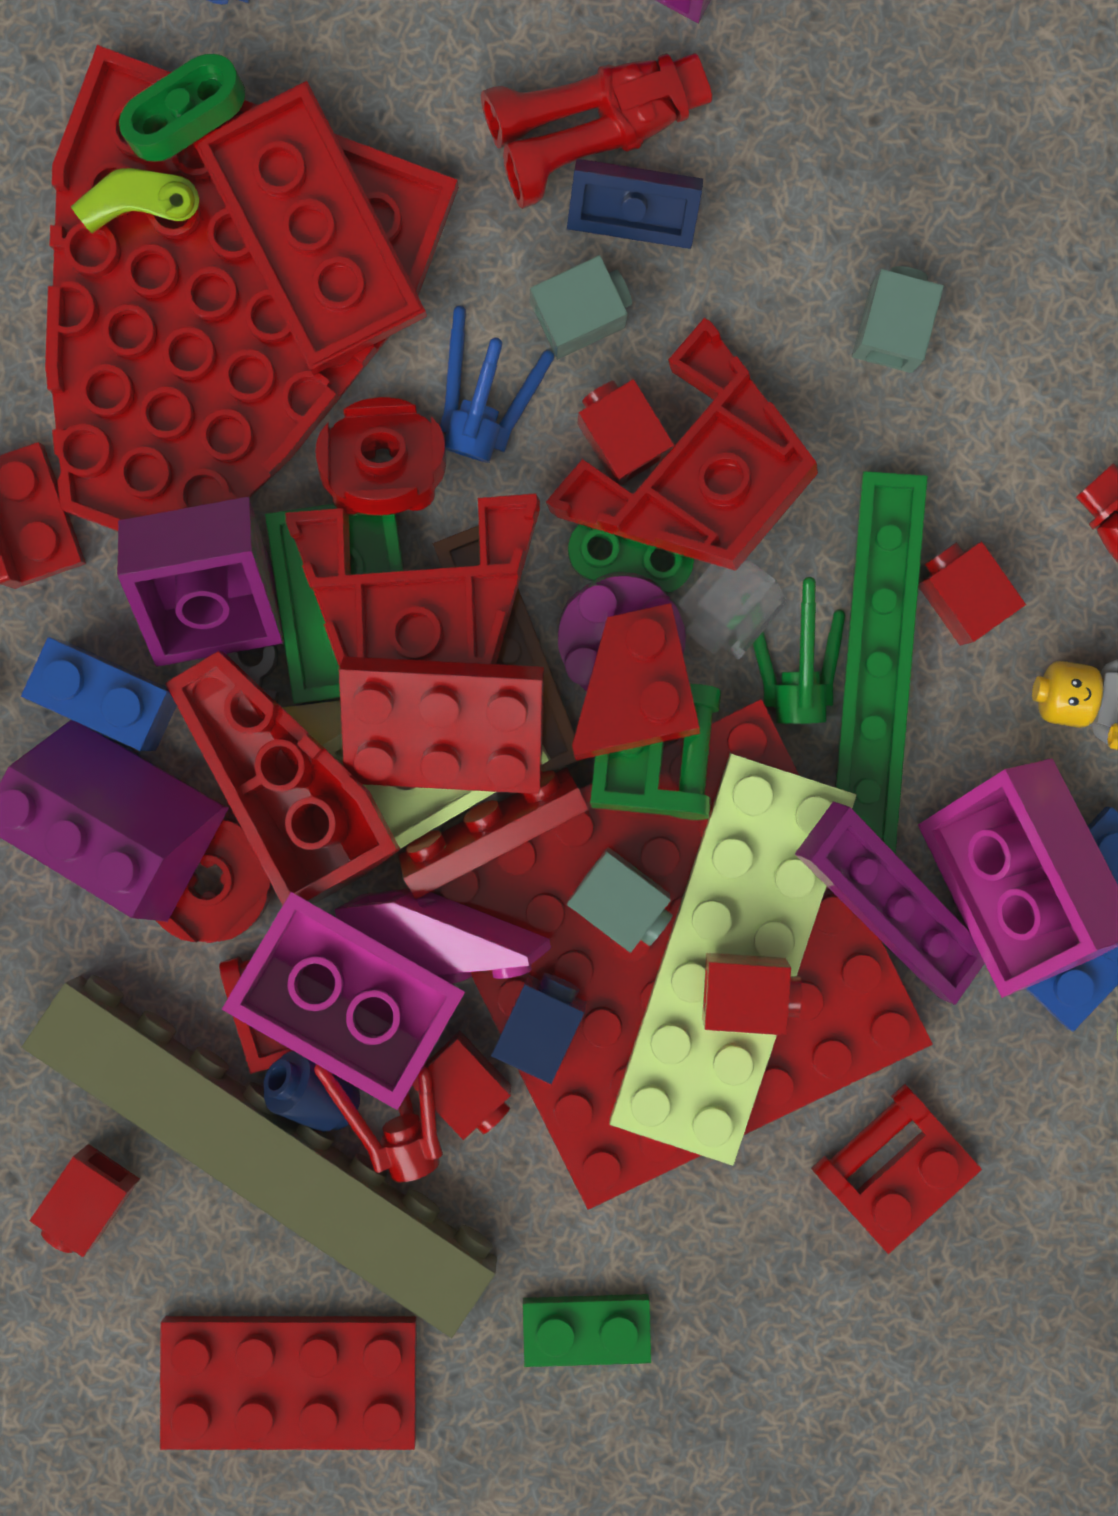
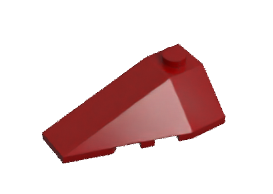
[165,651,400,905]

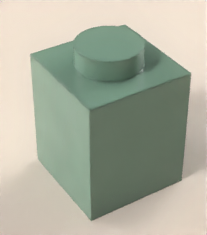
[530,255,632,360]
[852,266,944,373]
[567,847,673,953]

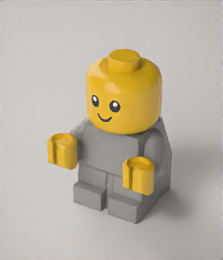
[1032,659,1118,750]

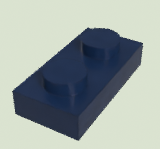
[567,158,703,249]

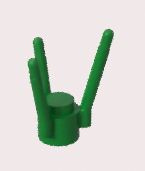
[743,577,846,724]

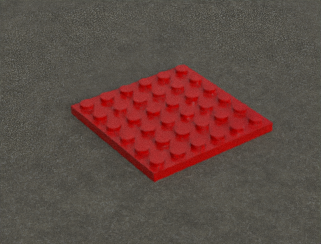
[431,699,933,1210]

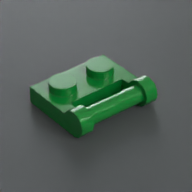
[590,683,721,820]

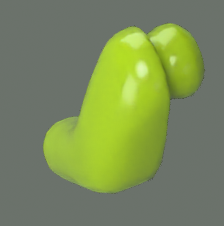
[71,168,199,233]

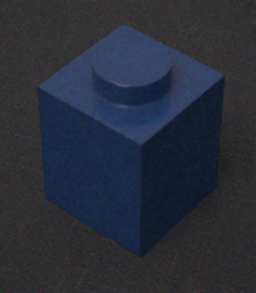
[491,973,587,1084]

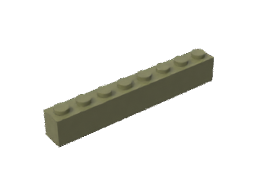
[21,975,497,1339]

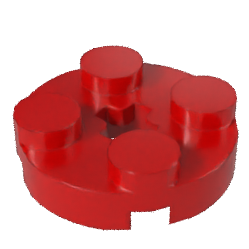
[315,397,446,515]
[156,818,272,943]

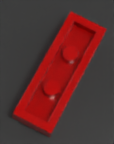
[398,767,589,900]

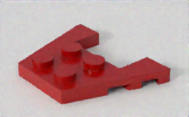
[546,318,818,571]
[285,493,540,667]

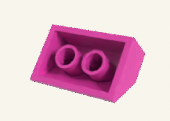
[918,758,1118,998]
[221,892,465,1110]

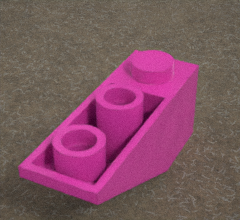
[334,888,551,984]

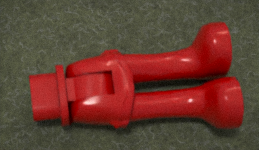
[481,53,712,209]

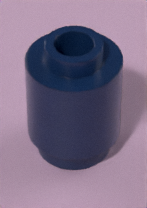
[264,1051,360,1132]

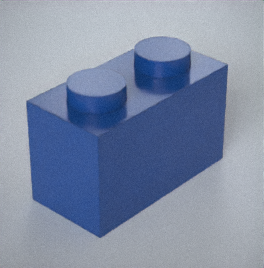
[21,637,177,751]

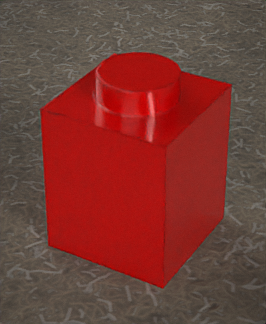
[577,379,674,486]
[918,541,1026,646]
[702,953,802,1036]
[412,1030,511,1140]
[29,1144,140,1257]

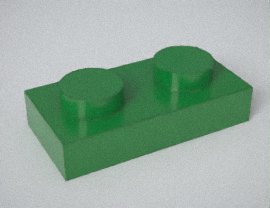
[523,1294,651,1367]

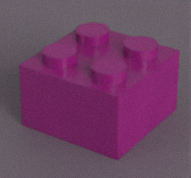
[117,497,283,667]

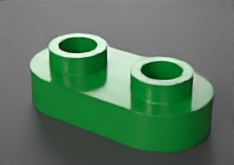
[119,54,245,161]
[568,524,694,593]

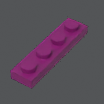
[795,801,985,1005]

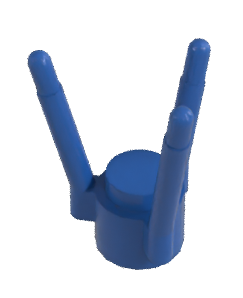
[440,306,554,463]

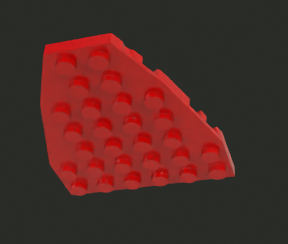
[45,45,459,532]

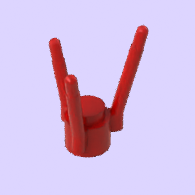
[314,1064,443,1182]

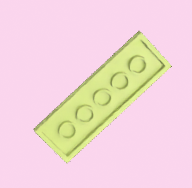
[609,753,857,1166]

